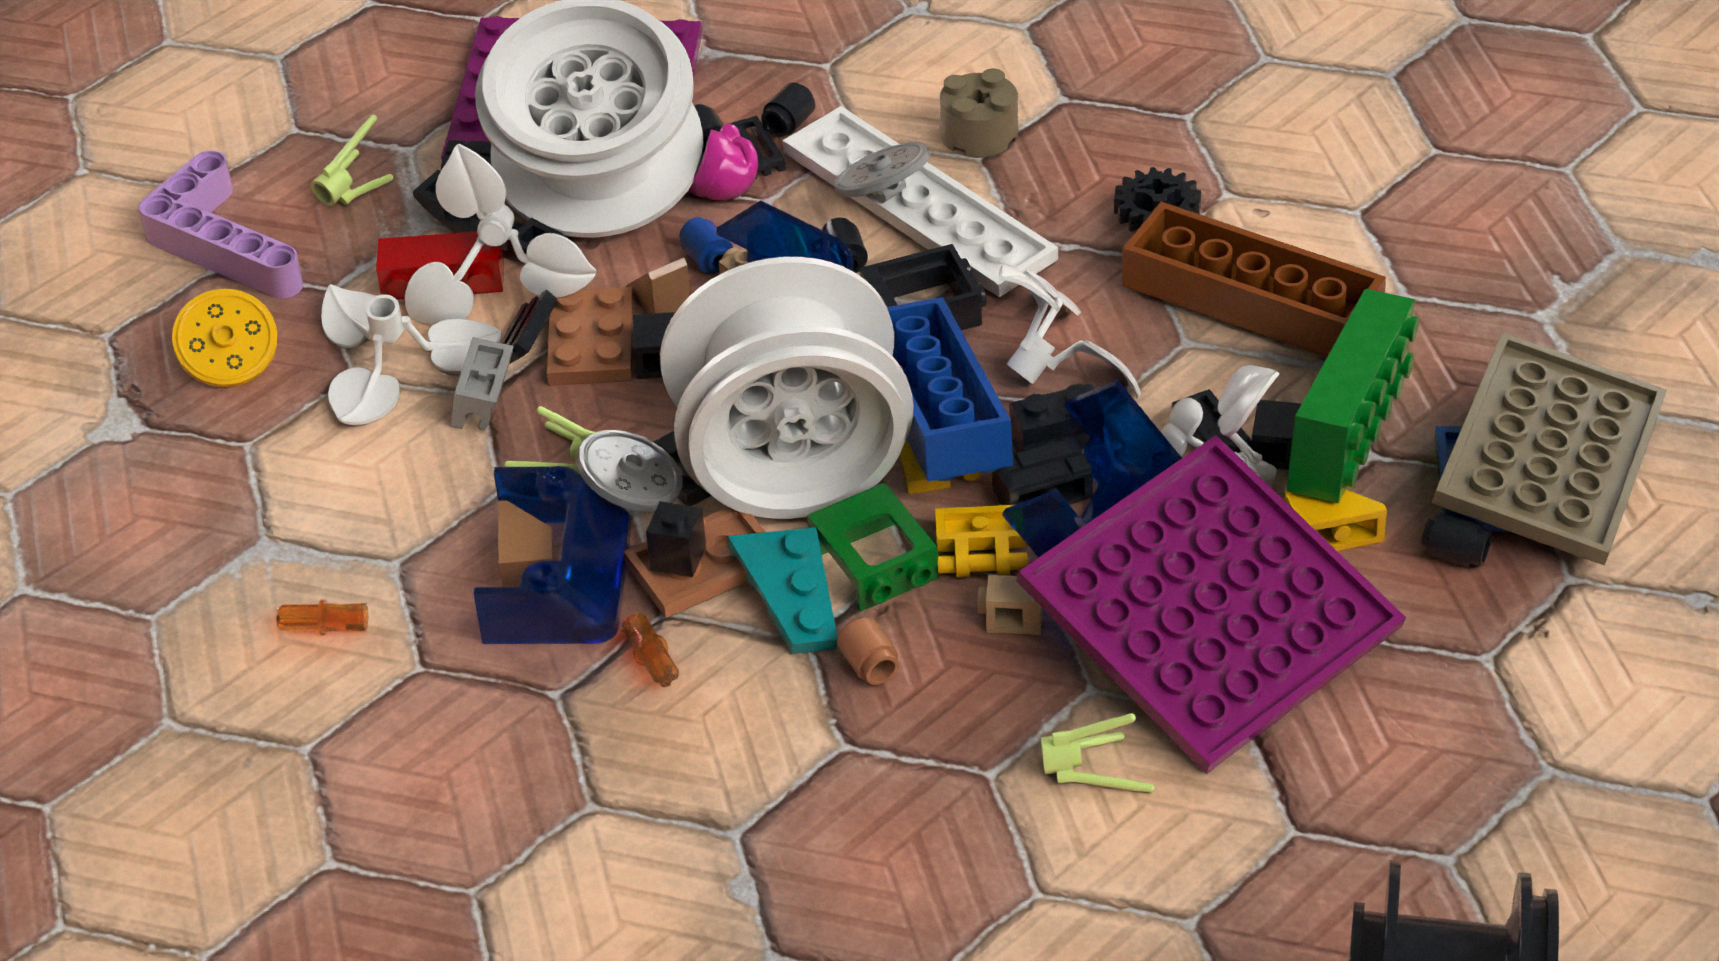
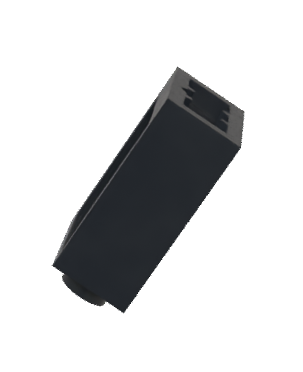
[860,244,987,330]

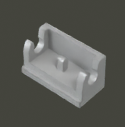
[450,337,514,430]

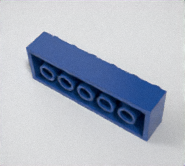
[887,297,1013,482]

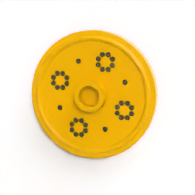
[172,289,277,388]

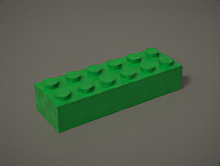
[1287,289,1419,503]

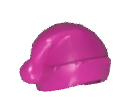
[688,123,758,201]

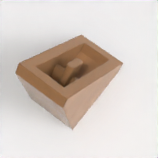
[626,258,691,314]

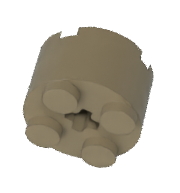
[940,68,1019,158]

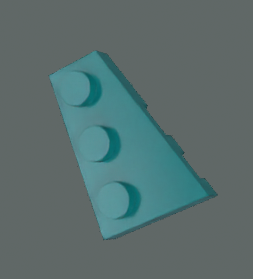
[727,527,838,654]

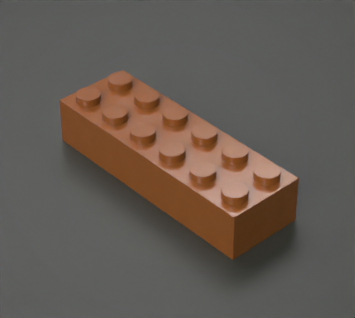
[1122,202,1386,357]

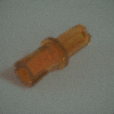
[276,600,369,635]
[621,613,679,687]

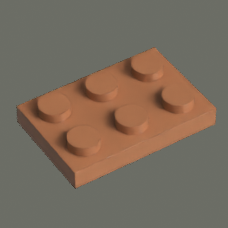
[547,287,634,386]
[624,507,765,618]

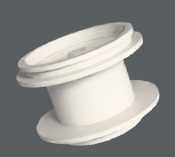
[475,0,704,238]
[660,257,914,519]

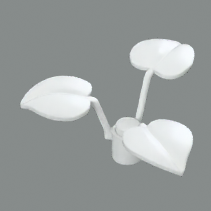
[405,144,596,325]
[999,263,1141,399]
[321,284,501,425]
[1155,365,1280,488]

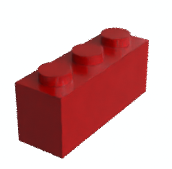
[376,231,504,300]

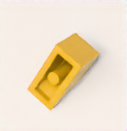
[1284,490,1387,551]

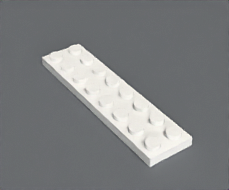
[783,106,1058,297]

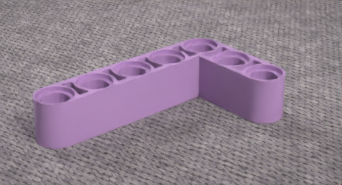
[139,151,303,299]

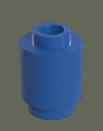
[679,217,733,274]

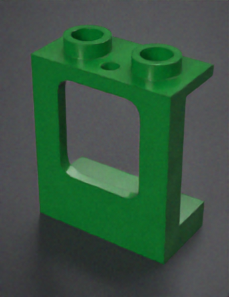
[807,483,939,612]

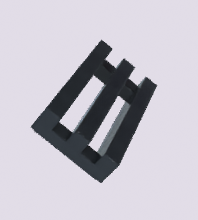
[730,116,786,179]
[500,290,557,364]

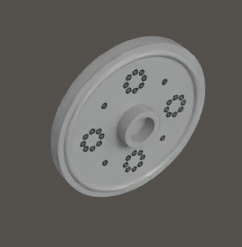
[834,142,930,203]
[576,430,683,512]

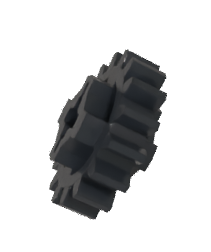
[1114,167,1201,232]

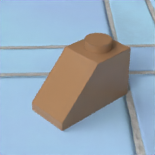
[498,501,565,595]

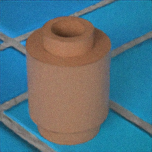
[837,618,899,685]

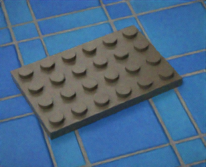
[1432,332,1667,566]

